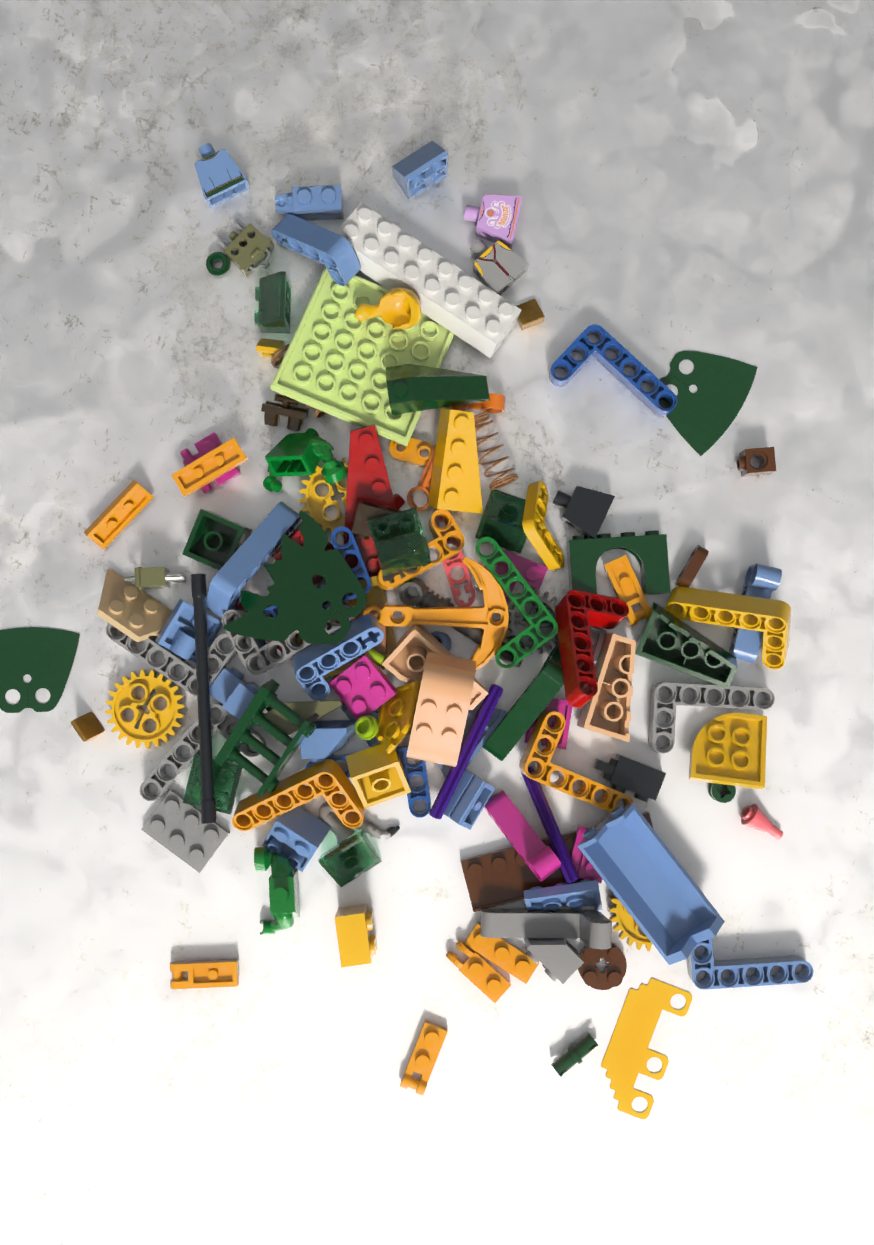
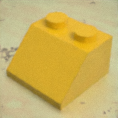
[345,744,411,808]

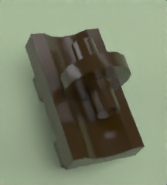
[261,394,309,431]

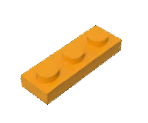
[171,438,248,497]
[84,480,153,549]
[464,922,539,984]

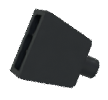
[552,486,615,539]

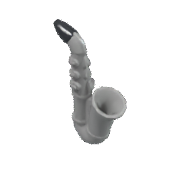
[319,802,400,844]

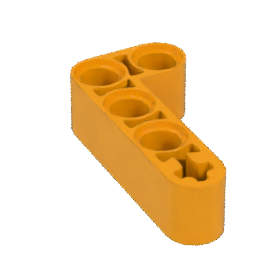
[376,509,465,591]

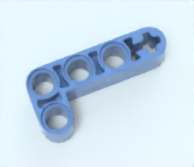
[271,214,361,287]
[729,563,782,663]
[292,614,384,700]

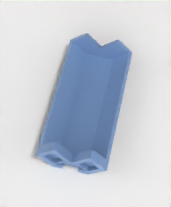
[577,803,725,965]

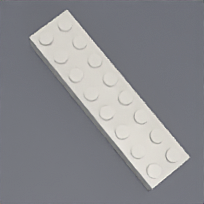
[336,202,522,358]

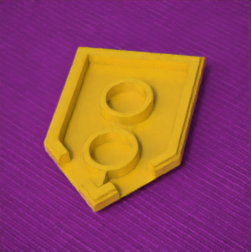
[376,681,420,754]

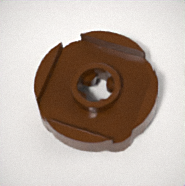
[578,941,627,990]

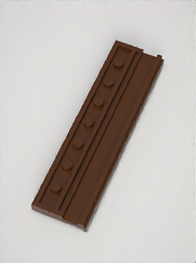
[460,812,653,912]

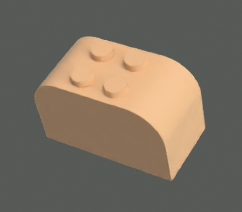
[406,651,476,767]

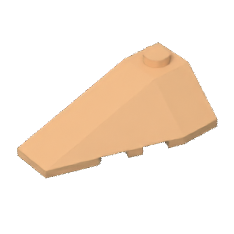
[382,624,489,710]

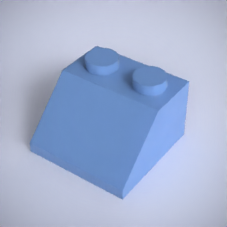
[300,720,357,763]

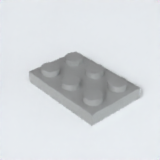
[141,789,230,873]

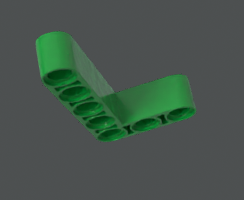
[475,537,558,669]

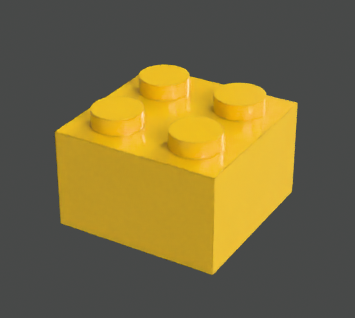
[335,904,378,968]

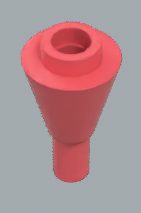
[741,804,783,839]

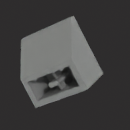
[524,938,584,984]

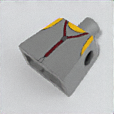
[470,239,529,296]

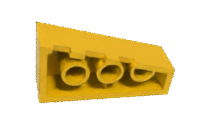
[428,408,483,514]

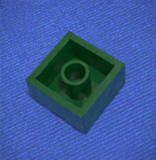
[182,509,253,570]

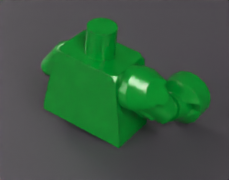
[263,428,347,493]
[254,847,300,935]

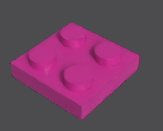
[328,653,398,720]

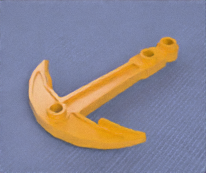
[363,557,509,670]

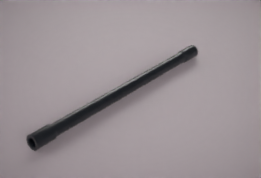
[191,574,217,824]

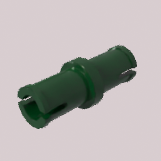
[551,1033,599,1077]

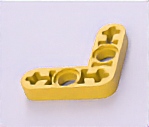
[522,480,565,571]

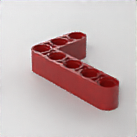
[555,590,629,708]

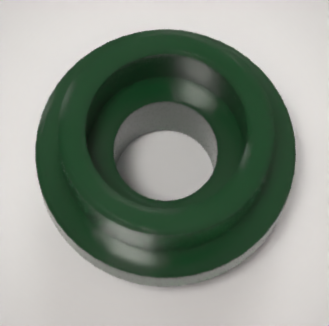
[206,252,230,277]

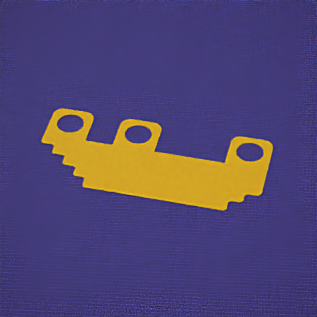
[601,978,692,1120]

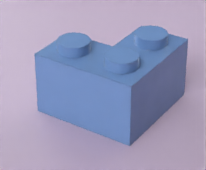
[210,667,260,720]

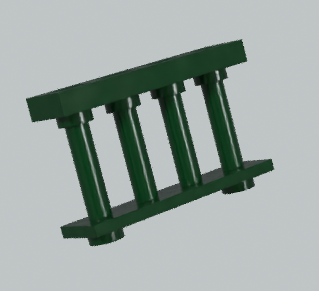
[213,679,319,797]

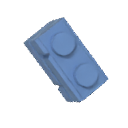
[444,769,496,830]

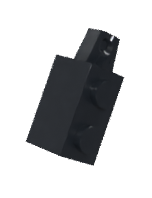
[593,754,666,802]

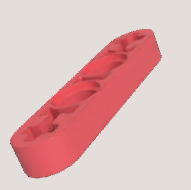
[435,517,475,607]

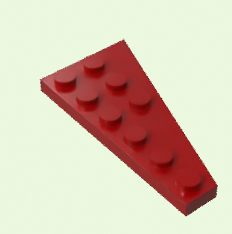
[344,424,411,580]

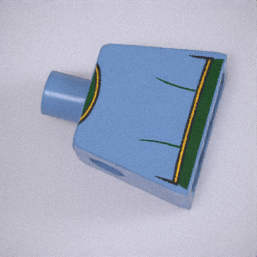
[195,143,250,208]

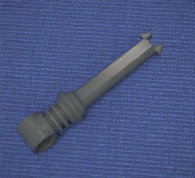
[399,577,523,667]

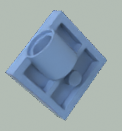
[155,599,222,663]

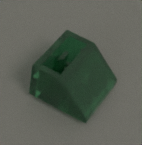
[367,507,431,577]
[182,753,243,814]

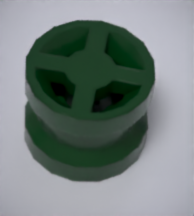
[708,783,736,803]

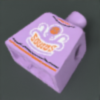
[464,195,522,249]

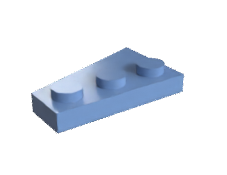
[524,879,603,910]

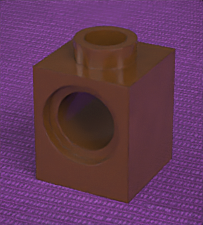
[737,447,776,477]

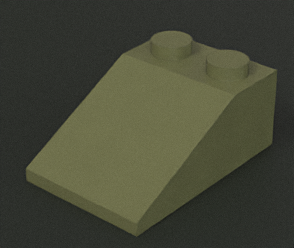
[264,700,344,742]

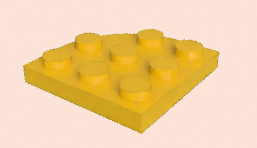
[689,713,767,789]

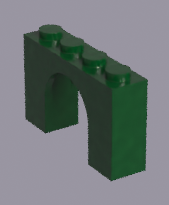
[567,530,670,595]

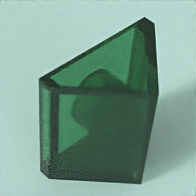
[318,830,382,887]

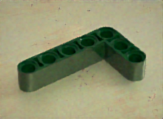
[482,644,564,761]

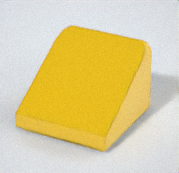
[256,338,285,359]

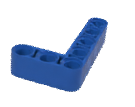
[549,324,677,417]
[263,526,372,617]
[305,746,431,818]

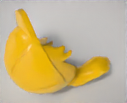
[354,287,422,329]

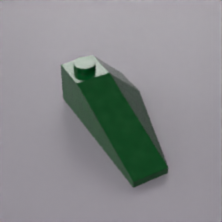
[386,364,490,415]

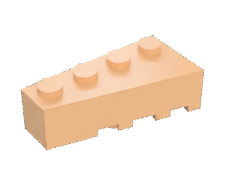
[577,633,636,742]

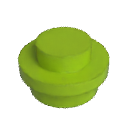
[355,715,379,740]

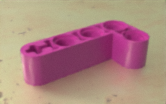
[484,790,561,882]

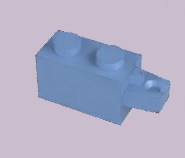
[275,185,344,221]

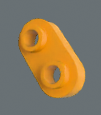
[389,438,434,467]

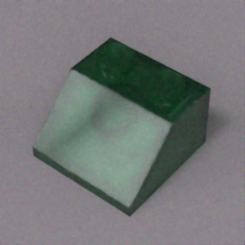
[254,271,291,334]
[475,490,527,554]

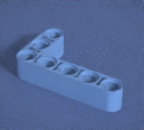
[206,501,301,618]
[687,938,814,990]

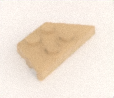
[97,568,172,642]

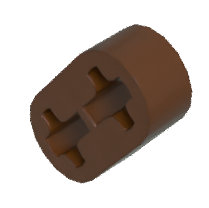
[675,545,709,588]

